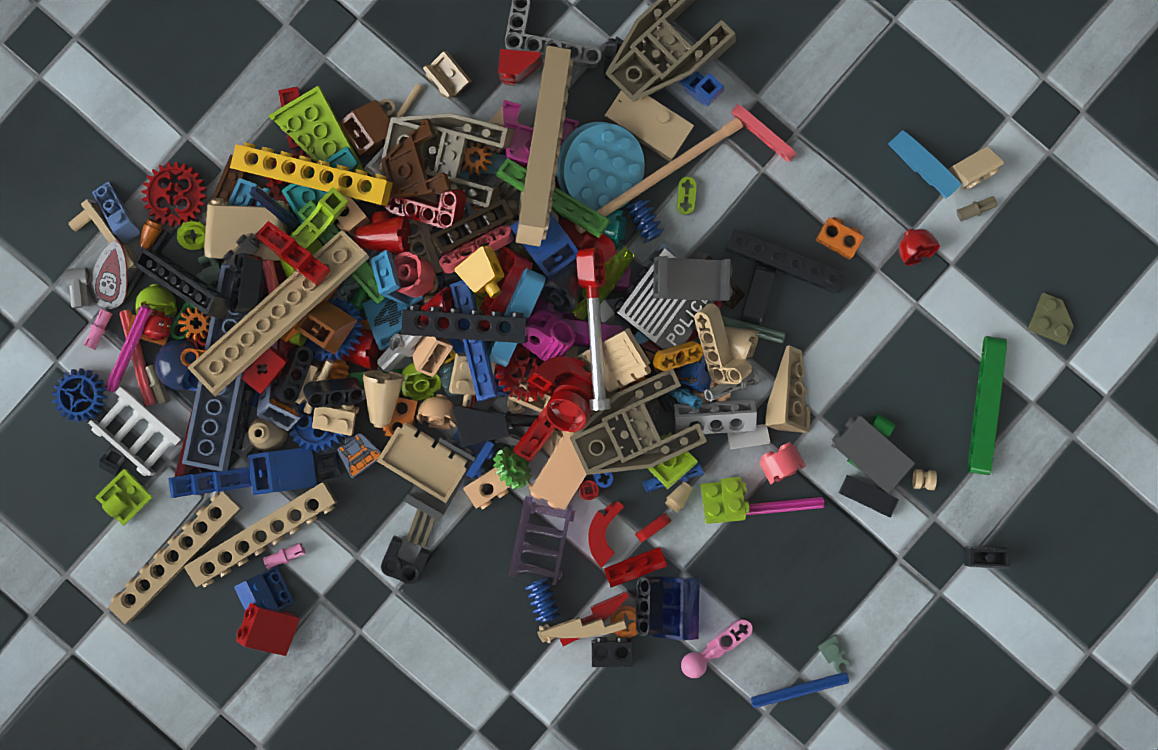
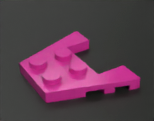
[502,100,579,166]

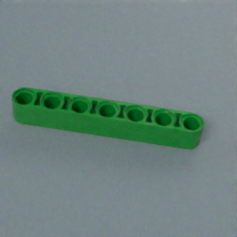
[968,336,1007,475]

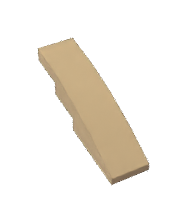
[541,617,627,638]

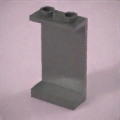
[653,256,733,301]
[831,416,915,494]
[404,437,476,521]

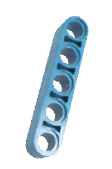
[488,268,546,367]

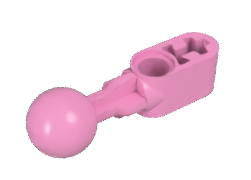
[681,619,752,678]

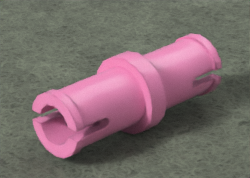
[83,309,113,350]
[263,542,306,569]

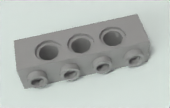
[674,399,757,434]

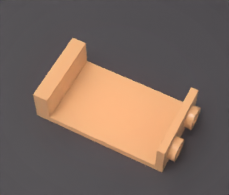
[528,431,587,510]

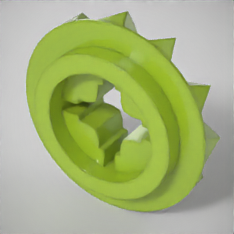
[177,220,206,250]

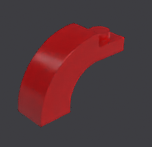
[528,356,593,391]
[588,501,624,568]

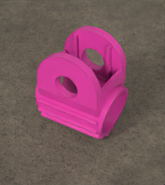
[522,310,576,361]

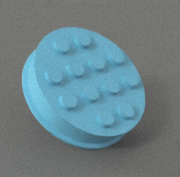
[556,122,645,211]

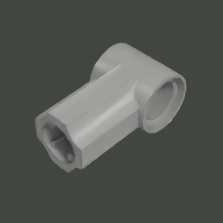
[65,267,90,308]

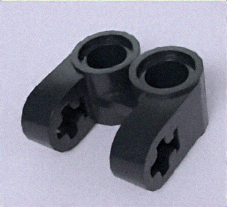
[381,535,431,585]

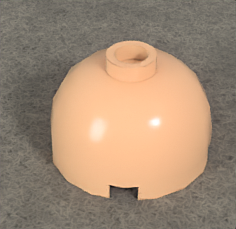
[417,394,456,430]

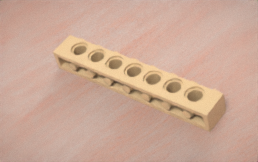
[184,482,338,588]
[108,491,243,624]

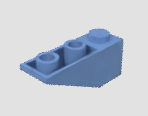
[92,181,141,244]

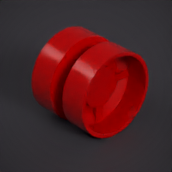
[545,377,593,432]

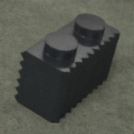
[964,545,1011,569]

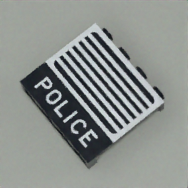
[614,248,715,350]

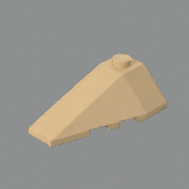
[765,345,810,433]

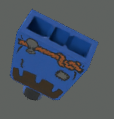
[673,343,711,392]

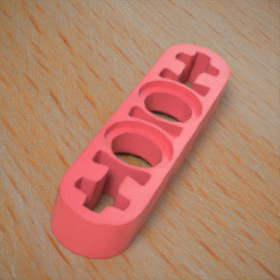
[731,104,796,162]
[439,225,514,274]

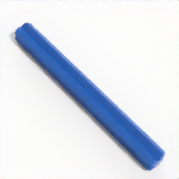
[751,672,849,708]

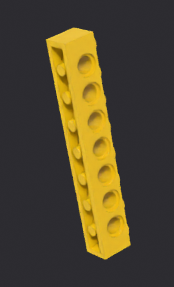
[230,142,393,206]

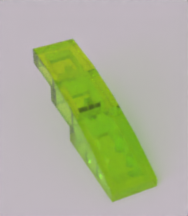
[572,246,634,321]

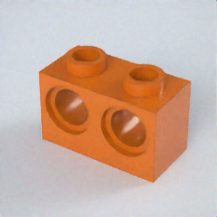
[815,217,864,260]
[383,397,419,437]

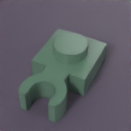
[817,635,851,674]

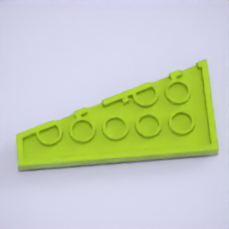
[268,86,372,202]

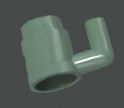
[197,255,221,286]

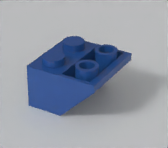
[234,566,294,611]

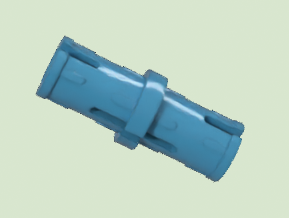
[668,387,702,409]

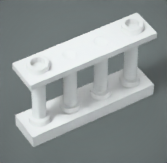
[89,387,184,476]

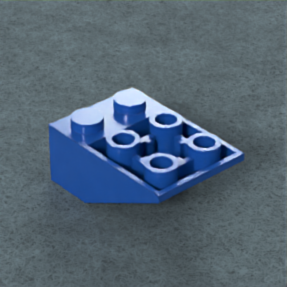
[510,213,578,278]
[248,447,317,495]

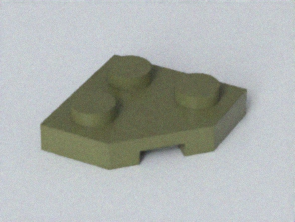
[1027,293,1074,345]

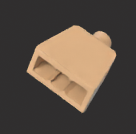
[412,336,453,377]

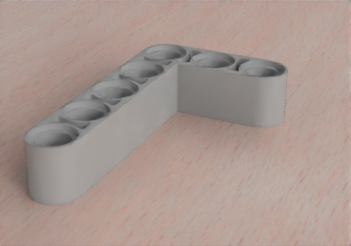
[505,0,601,68]

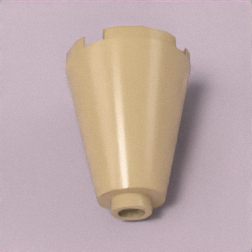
[724,326,759,360]
[363,370,404,428]
[247,416,288,453]

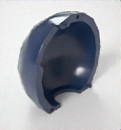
[155,339,197,390]

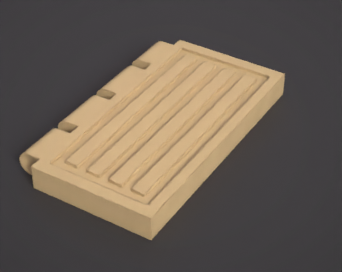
[573,328,651,395]
[377,422,468,503]

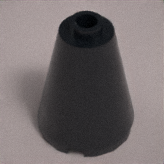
[540,258,584,314]

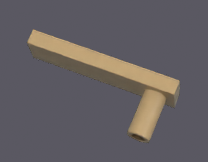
[68,199,137,268]

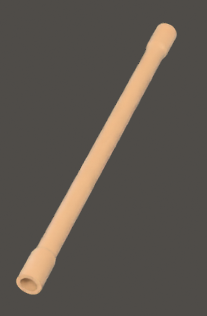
[574,117,743,234]

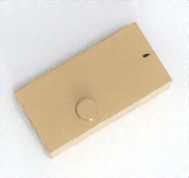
[605,90,694,162]

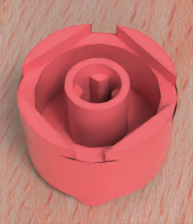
[393,252,434,298]
[759,442,806,485]

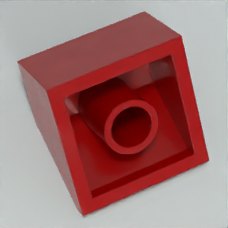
[498,49,542,86]

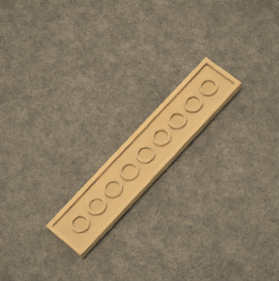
[188,230,369,396]

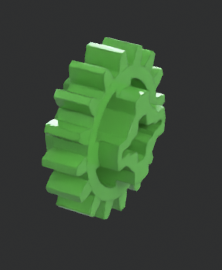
[493,446,532,489]

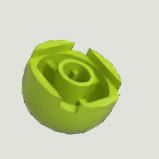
[136,284,177,317]
[401,362,441,401]

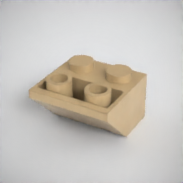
[948,146,1004,190]

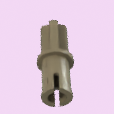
[956,196,997,222]
[145,364,170,404]

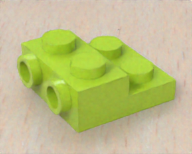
[647,432,698,489]
[700,477,749,524]

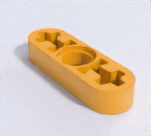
[653,341,703,371]

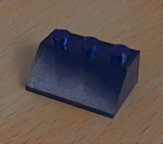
[652,576,700,641]

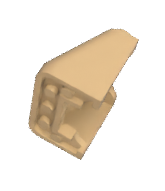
[204,198,290,261]

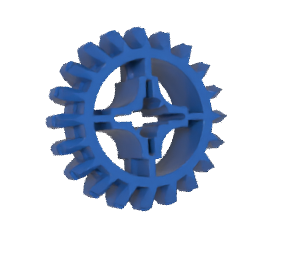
[51,368,108,422]

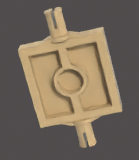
[449,353,496,407]

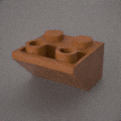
[339,100,390,156]
[294,300,357,355]

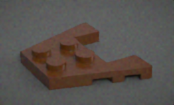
[381,118,452,198]

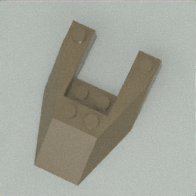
[606,0,736,102]
[382,113,515,207]
[570,369,707,475]

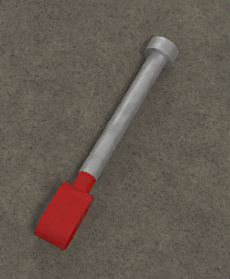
[577,248,611,410]

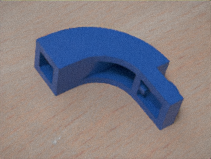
[678,71,724,106]

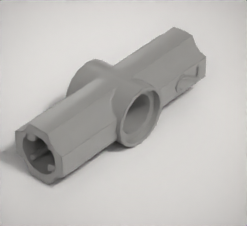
[377,320,427,373]

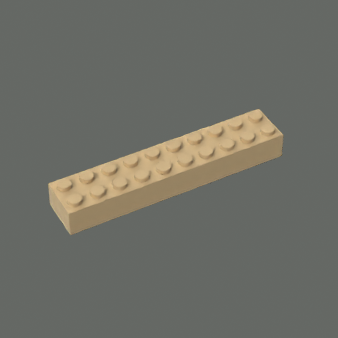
[515,46,574,247]

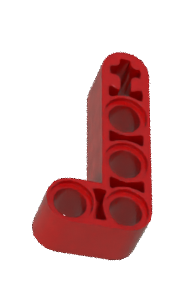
[385,189,466,229]
[479,247,532,329]

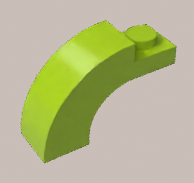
[290,187,348,250]

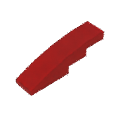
[254,221,331,286]
[560,591,629,647]

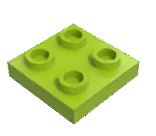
[95,469,154,526]

